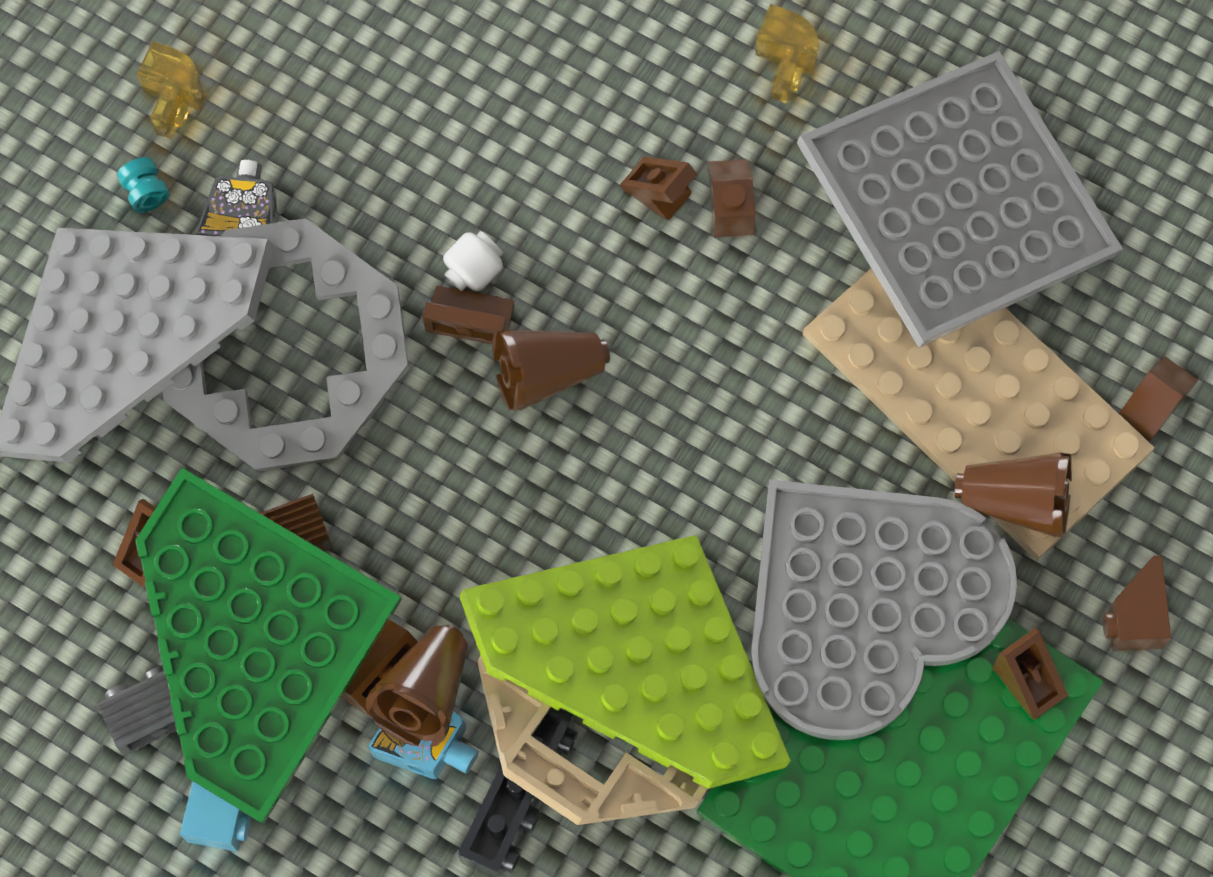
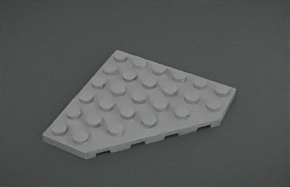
[0,228,275,463]

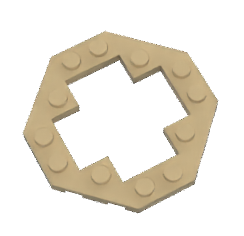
[477,655,707,825]

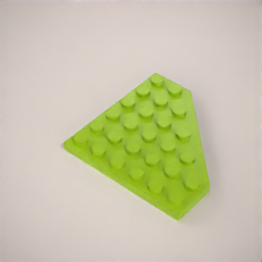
[459,535,791,789]

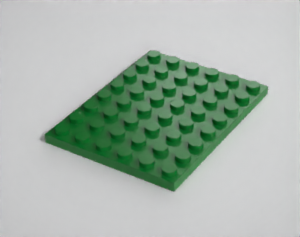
[696,618,1104,877]

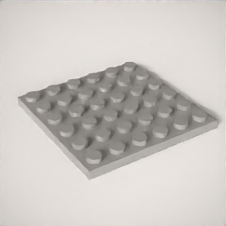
[797,51,1123,348]

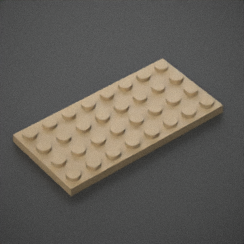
[803,269,1155,561]

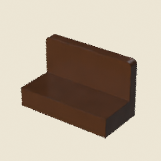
[423,286,514,344]

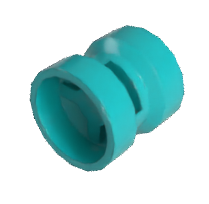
[117,157,170,213]

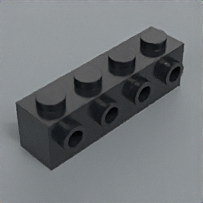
[458,707,578,877]

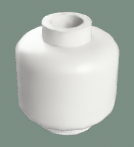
[443,231,503,291]

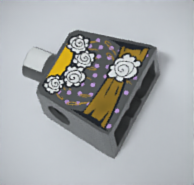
[196,160,278,236]

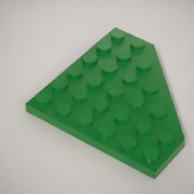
[135,468,402,824]

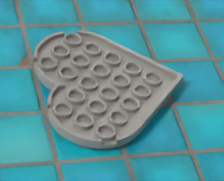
[751,479,1017,740]

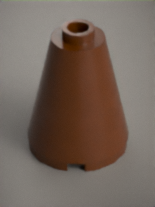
[492,330,610,411]
[955,452,1072,537]
[365,625,468,747]

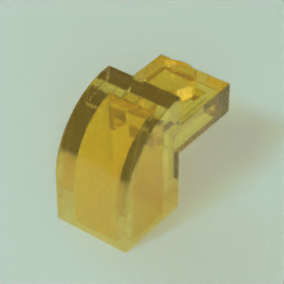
[755,4,819,103]
[137,41,204,140]

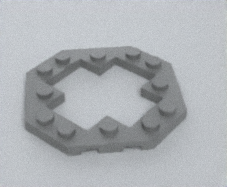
[162,218,409,472]

